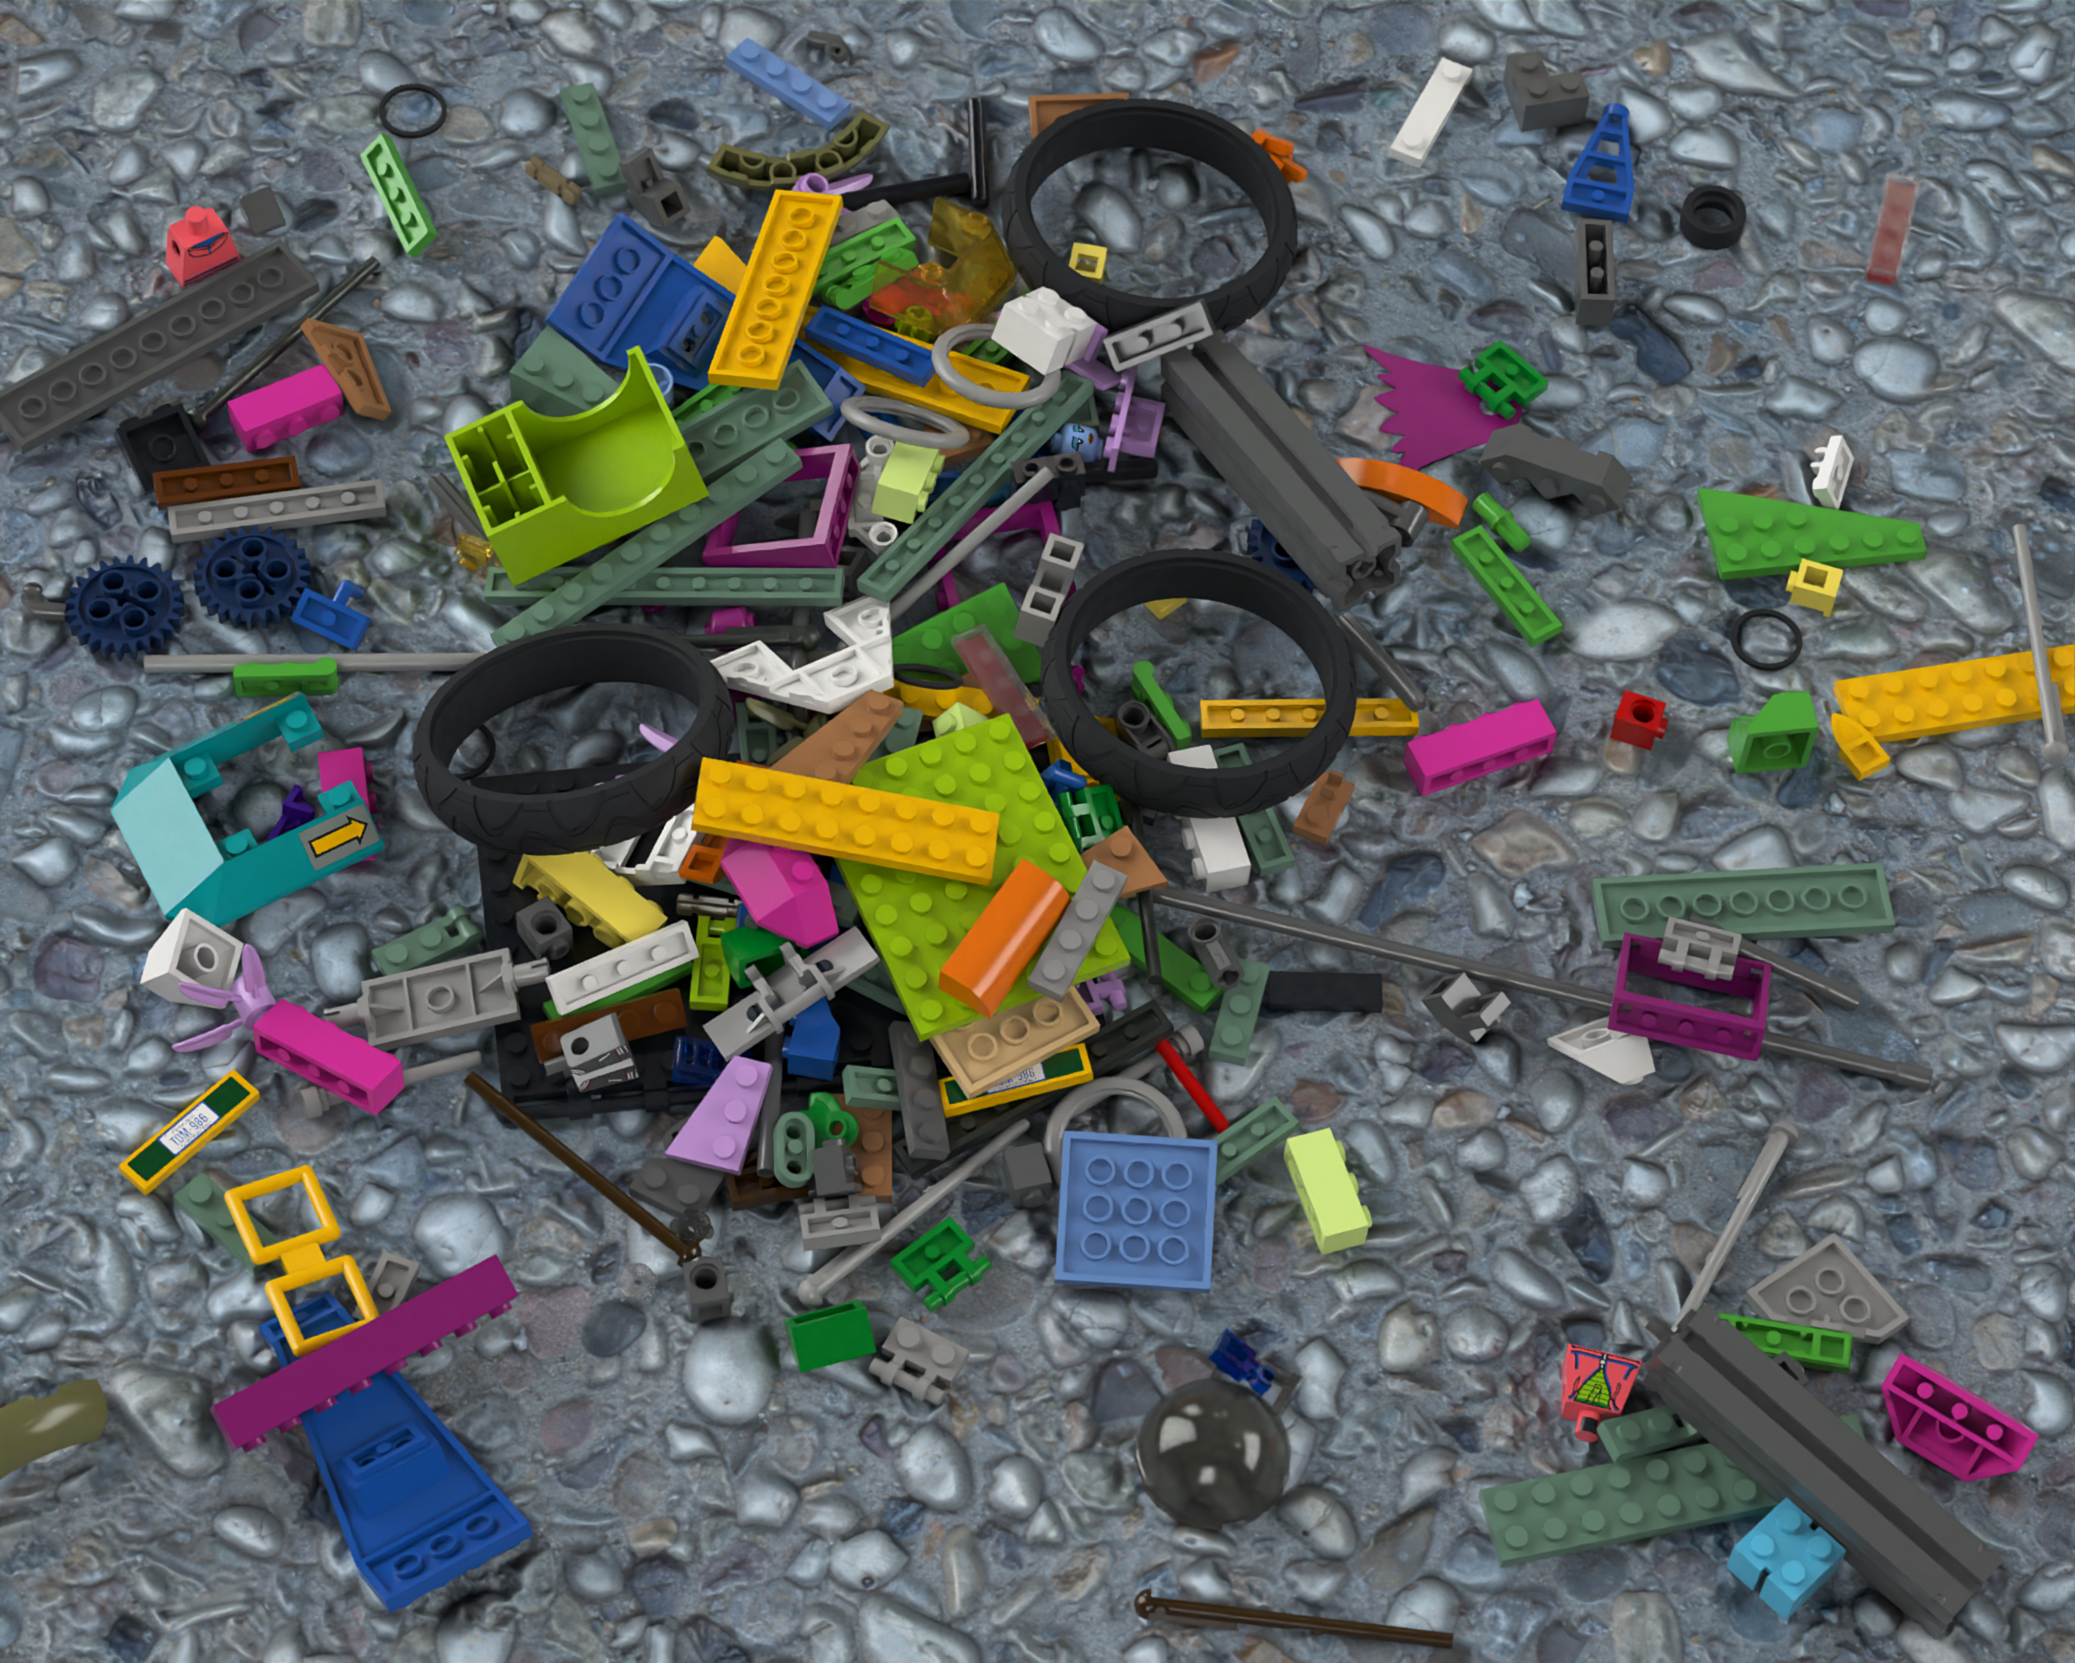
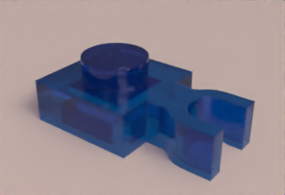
[1208,1329,1277,1397]

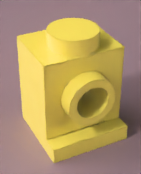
[1069,242,1107,285]
[1785,559,1843,618]

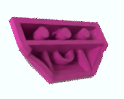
[720,838,839,949]
[1881,1353,2039,1482]

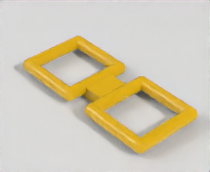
[224,1165,380,1358]

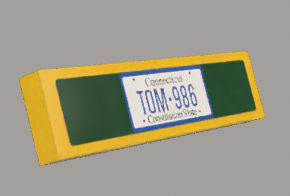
[938,1043,1094,1118]
[118,1069,261,1196]

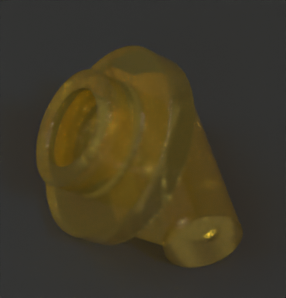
[453,532,494,572]

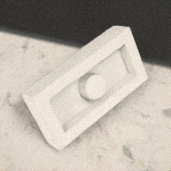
[1810,435,1854,510]

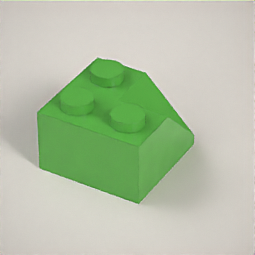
[1727,691,1819,774]

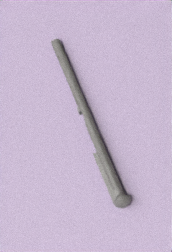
[836,467,1054,652]
[2012,524,2069,763]
[798,1118,1031,1308]
[1671,1121,1798,1332]

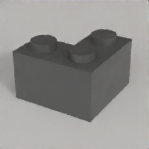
[1503,51,1590,132]

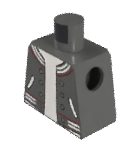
[544,1012,640,1092]

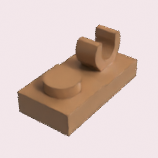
[1292,769,1355,847]

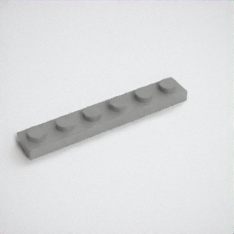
[167,479,387,544]

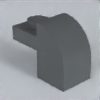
[618,146,691,228]
[1421,972,1511,1042]

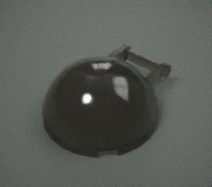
[1134,1339,1304,1530]

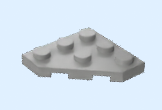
[1744,1233,1910,1344]

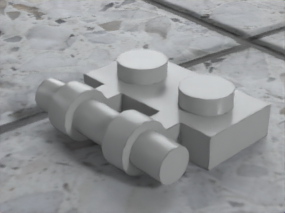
[1657,916,1742,981]
[798,1193,882,1251]
[869,1316,970,1406]

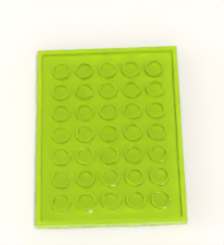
[833,713,1131,1042]

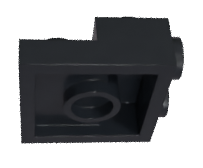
[115,403,211,496]
[1009,452,1086,511]

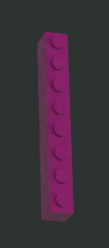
[209,1254,519,1453]

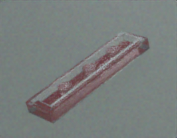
[1863,172,1921,287]
[952,624,1056,750]

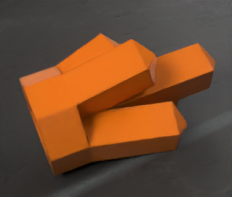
[1251,129,1307,184]

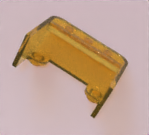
[869,197,1017,337]

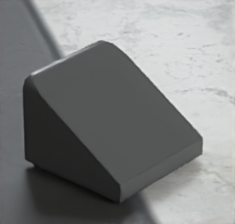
[239,186,286,237]

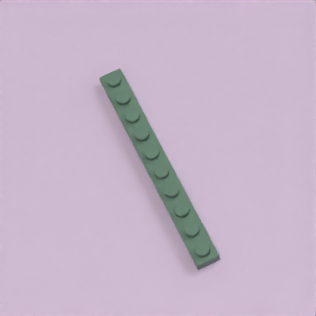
[857,370,1095,603]
[490,438,803,648]
[484,567,845,606]

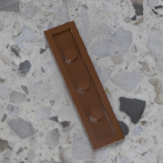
[152,455,301,510]
[530,987,688,1064]

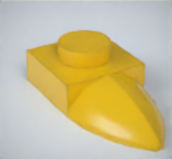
[1831,713,1891,781]

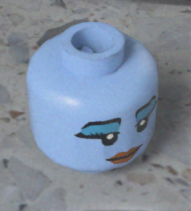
[1049,423,1103,462]

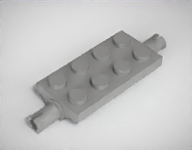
[324,948,551,1051]

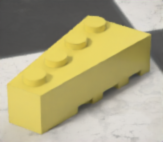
[512,851,668,949]

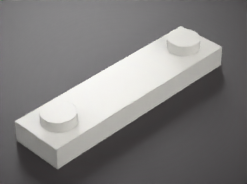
[1389,58,1473,168]
[545,920,700,1015]

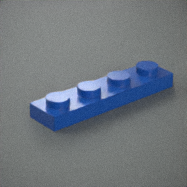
[804,305,936,388]

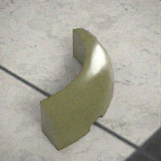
[706,110,890,192]
[0,1379,107,1479]

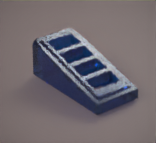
[672,1036,753,1085]

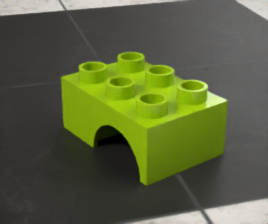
[444,345,709,586]

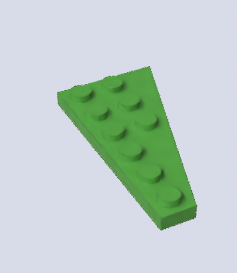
[1697,487,1927,580]
[892,582,1041,685]

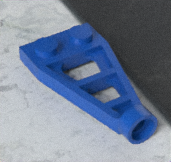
[1561,103,1634,223]

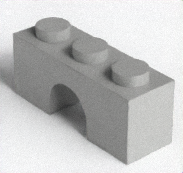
[1013,533,1085,648]

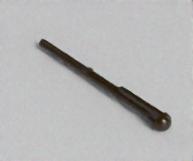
[464,1071,702,1268]
[1134,1589,1453,1649]

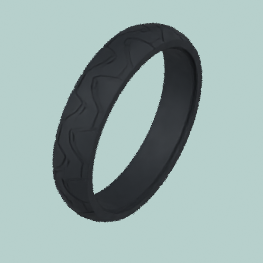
[1002,98,1298,345]
[1040,548,1357,819]
[412,623,734,856]

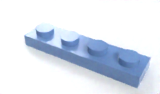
[726,37,851,131]

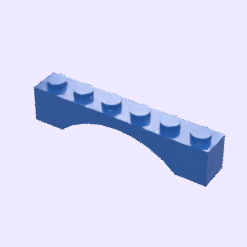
[782,864,865,1081]

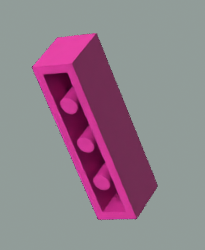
[1403,698,1557,797]
[252,998,405,1116]

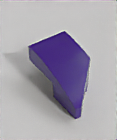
[267,784,315,841]

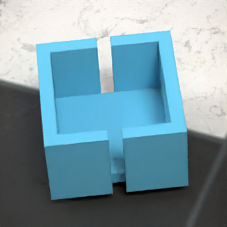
[1726,1497,1847,1621]

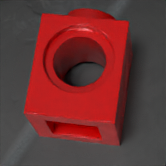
[1610,690,1669,751]

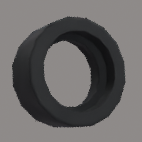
[1680,185,1746,250]

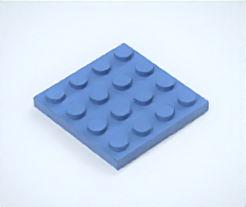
[1054,1130,1218,1294]

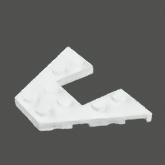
[710,595,894,714]

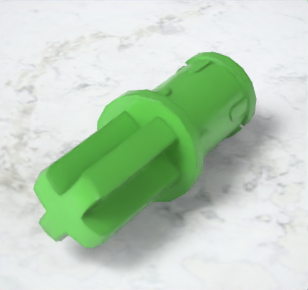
[1472,492,1531,552]

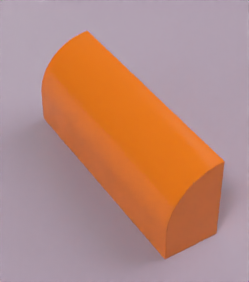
[938,858,1071,1019]

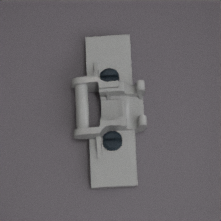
[703,926,881,1062]

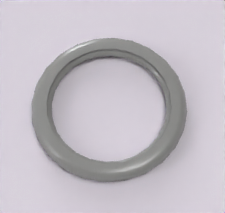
[932,323,1061,410]
[840,396,970,449]
[1043,1076,1188,1187]

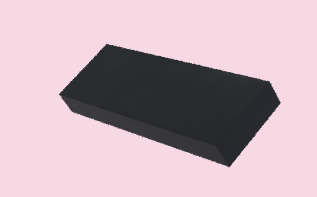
[1268,971,1383,1013]

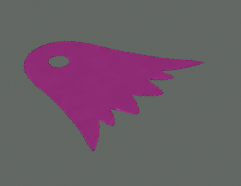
[1363,345,1522,470]

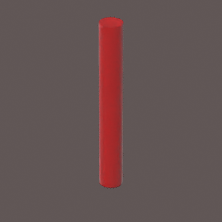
[1155,1039,1231,1134]

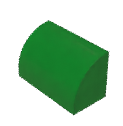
[720,926,809,989]
[783,1299,876,1373]

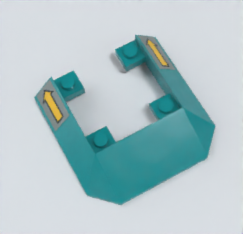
[110,691,386,928]

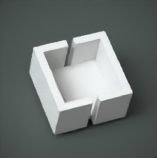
[991,286,1097,375]

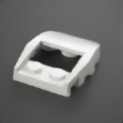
[587,783,706,886]

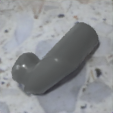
[807,30,850,63]
[21,582,67,622]

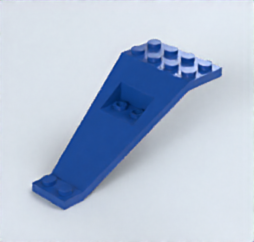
[544,211,867,444]
[258,1290,534,1613]

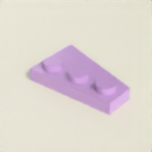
[665,1055,773,1176]

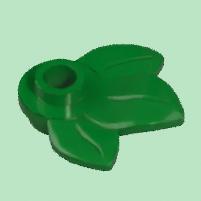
[786,1092,859,1149]

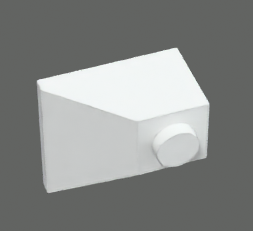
[140,908,244,1009]
[1547,1016,1656,1085]

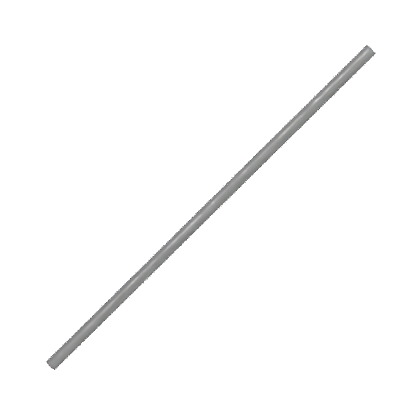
[144,650,836,673]

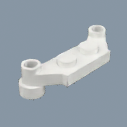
[848,435,898,559]

